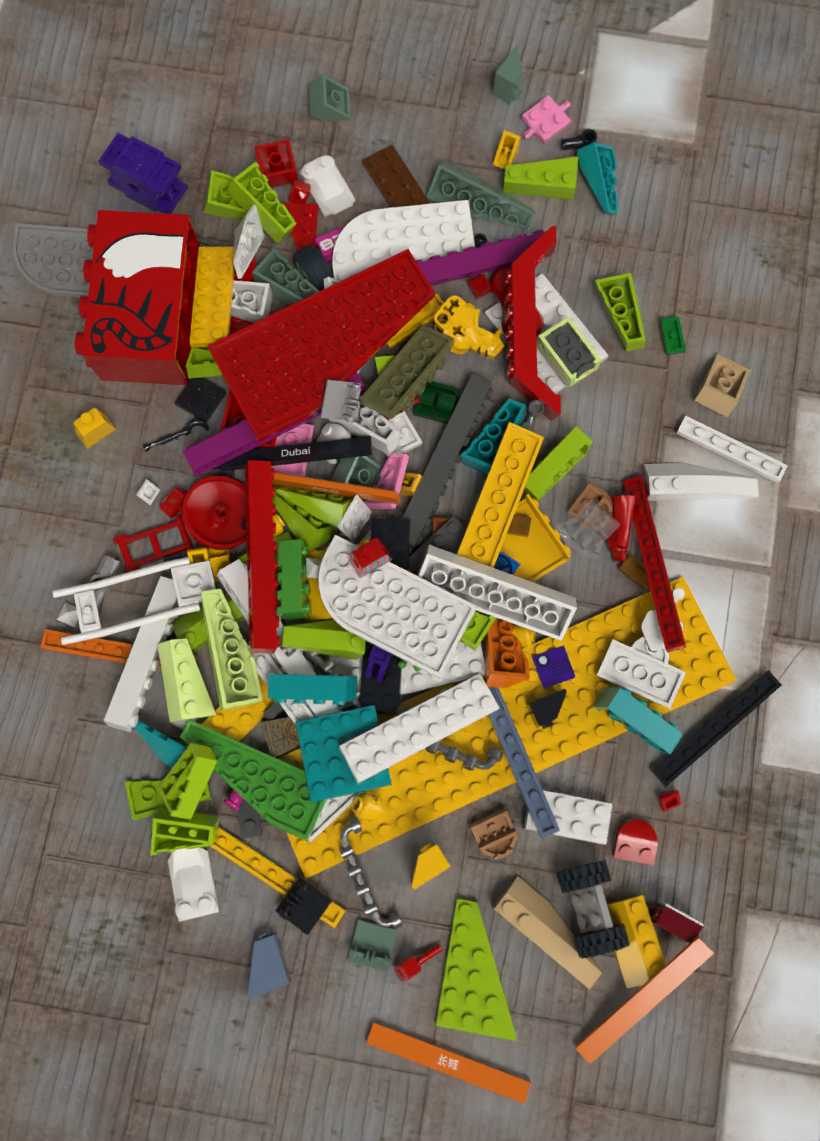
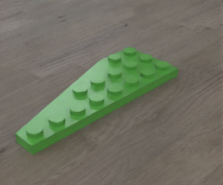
[180,720,327,841]

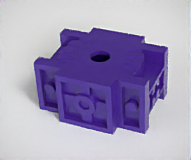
[98,133,188,214]

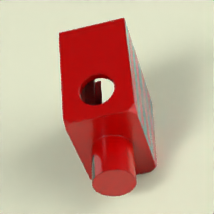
[350,538,393,579]

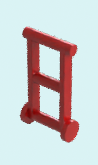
[113,516,194,573]

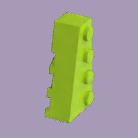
[594,273,646,352]
[523,426,593,502]

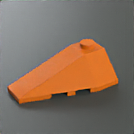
[485,614,530,688]

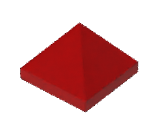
[659,790,681,812]

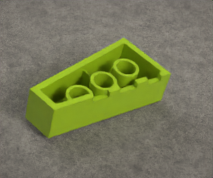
[503,156,578,200]
[226,162,296,244]

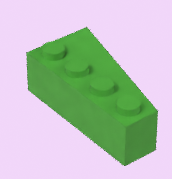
[277,539,312,621]

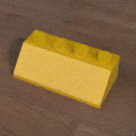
[412,843,451,890]
[607,894,666,988]

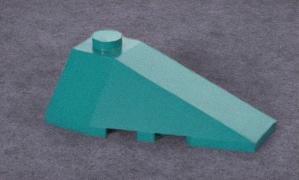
[577,142,618,215]
[133,720,187,771]

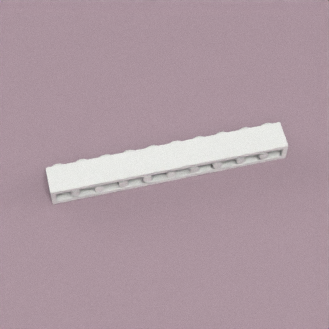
[217,559,344,718]

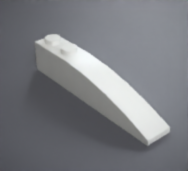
[643,463,759,501]

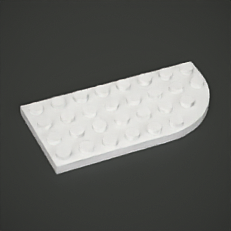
[332,200,475,281]
[319,535,477,679]

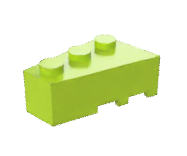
[186,347,222,378]
[158,743,217,820]
[151,808,219,856]

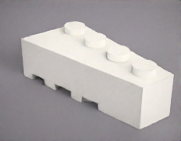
[231,280,273,323]
[329,395,400,455]

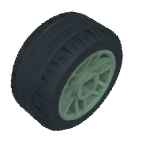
[293,245,334,291]

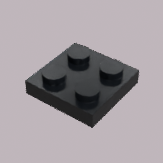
[175,377,227,423]

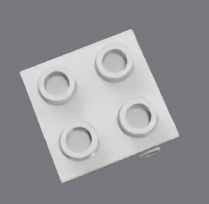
[337,494,372,544]

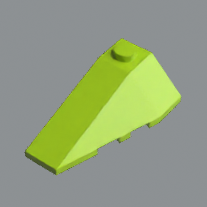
[272,485,339,550]
[277,486,354,528]

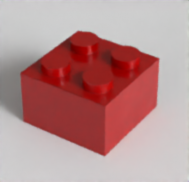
[254,139,298,188]

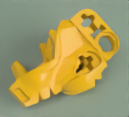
[434,296,505,360]

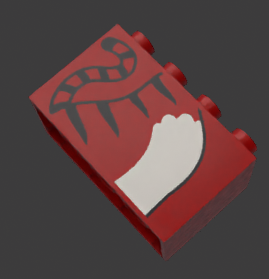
[75,210,201,385]

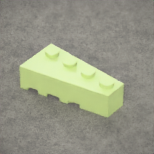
[158,639,216,723]

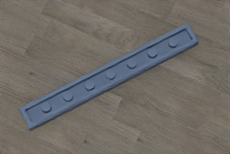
[488,687,560,839]

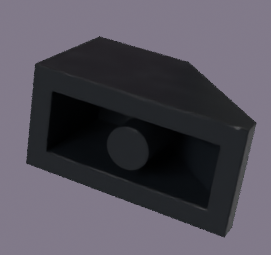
[527,689,567,729]

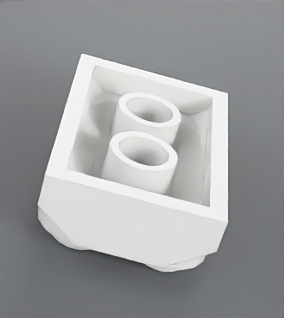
[299,155,356,217]
[168,847,220,922]

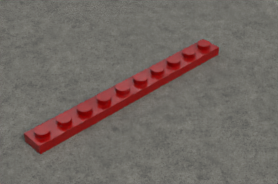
[624,475,687,653]

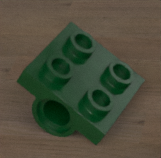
[413,381,459,424]

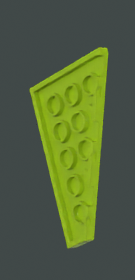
[436,898,517,1041]

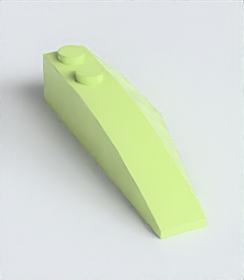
[201,589,263,712]

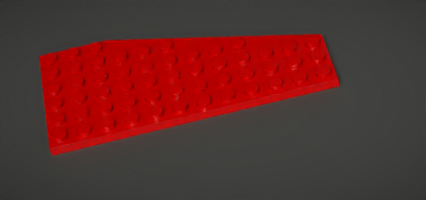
[207,249,435,442]

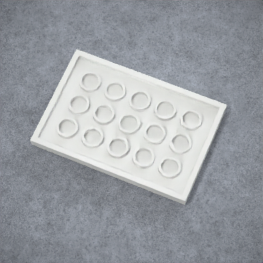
[484,273,609,394]

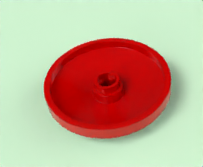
[181,476,247,550]

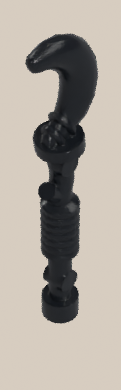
[143,418,209,452]

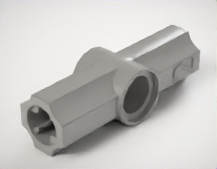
[89,555,121,609]

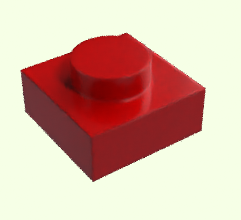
[468,274,492,299]

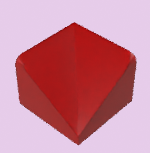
[288,179,311,204]

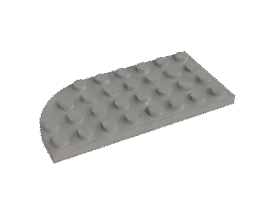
[13,223,94,298]

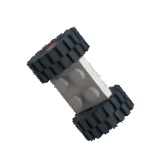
[556,860,630,958]

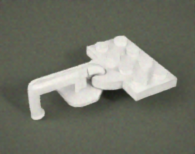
[596,588,686,709]

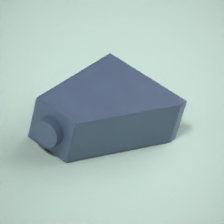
[248,932,291,998]

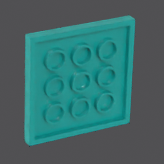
[295,705,392,803]

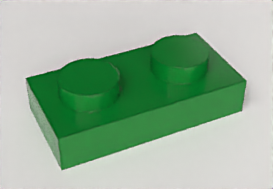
[660,316,686,355]

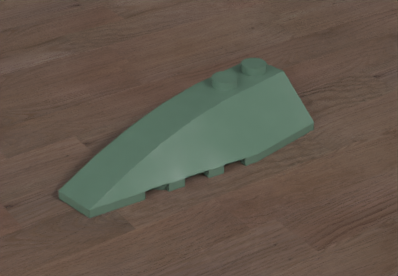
[426,161,536,229]

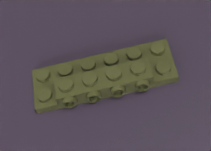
[360,325,454,419]

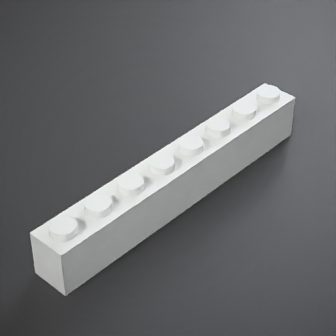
[104,576,179,732]

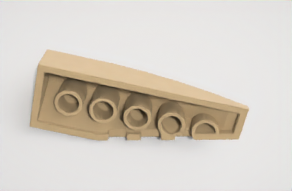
[493,876,602,989]

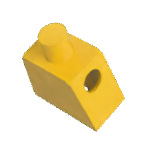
[73,408,116,449]

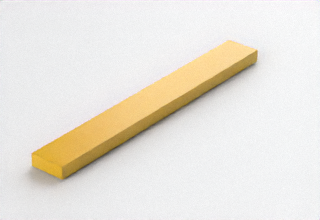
[210,827,346,928]

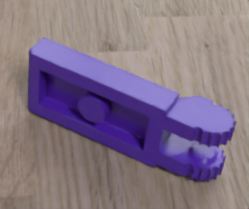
[365,645,393,682]

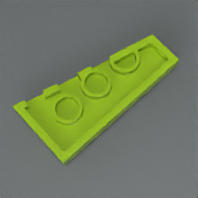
[125,780,212,821]

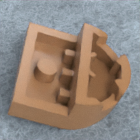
[568,482,613,529]
[469,808,518,859]

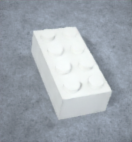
[524,790,612,845]

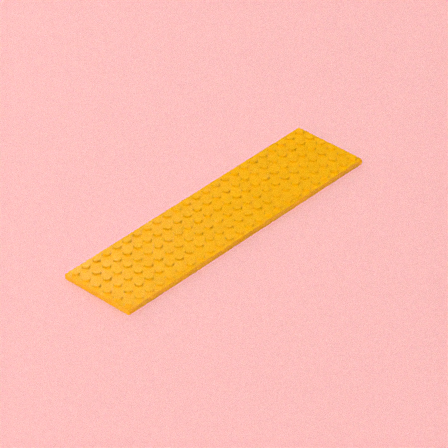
[277,577,737,879]

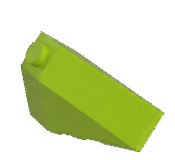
[203,170,247,219]
[281,620,366,660]

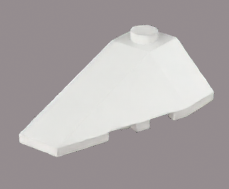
[233,205,265,278]

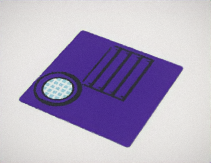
[532,646,576,688]

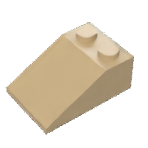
[695,353,750,417]

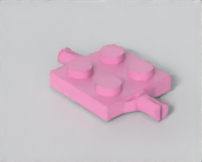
[521,95,571,144]

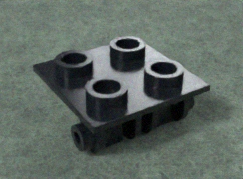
[275,876,332,935]

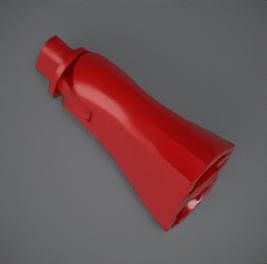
[607,495,636,562]

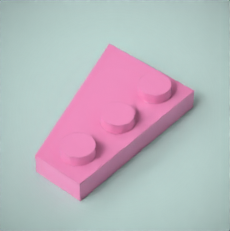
[364,453,409,509]

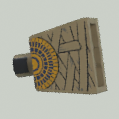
[260,717,300,759]

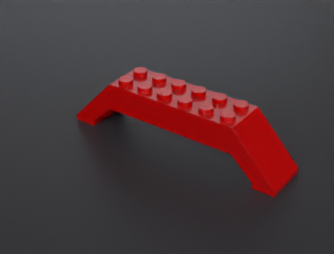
[504,226,561,420]

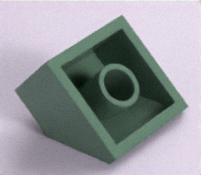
[493,47,523,105]
[309,74,350,122]
[331,456,383,501]

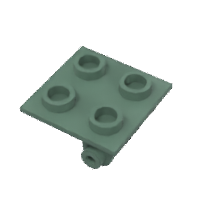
[348,920,398,972]

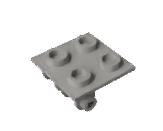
[320,380,362,423]

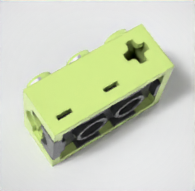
[537,317,602,388]

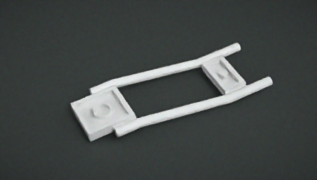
[52,557,216,645]

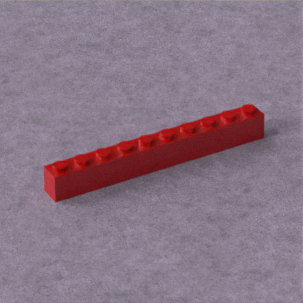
[245,460,280,654]

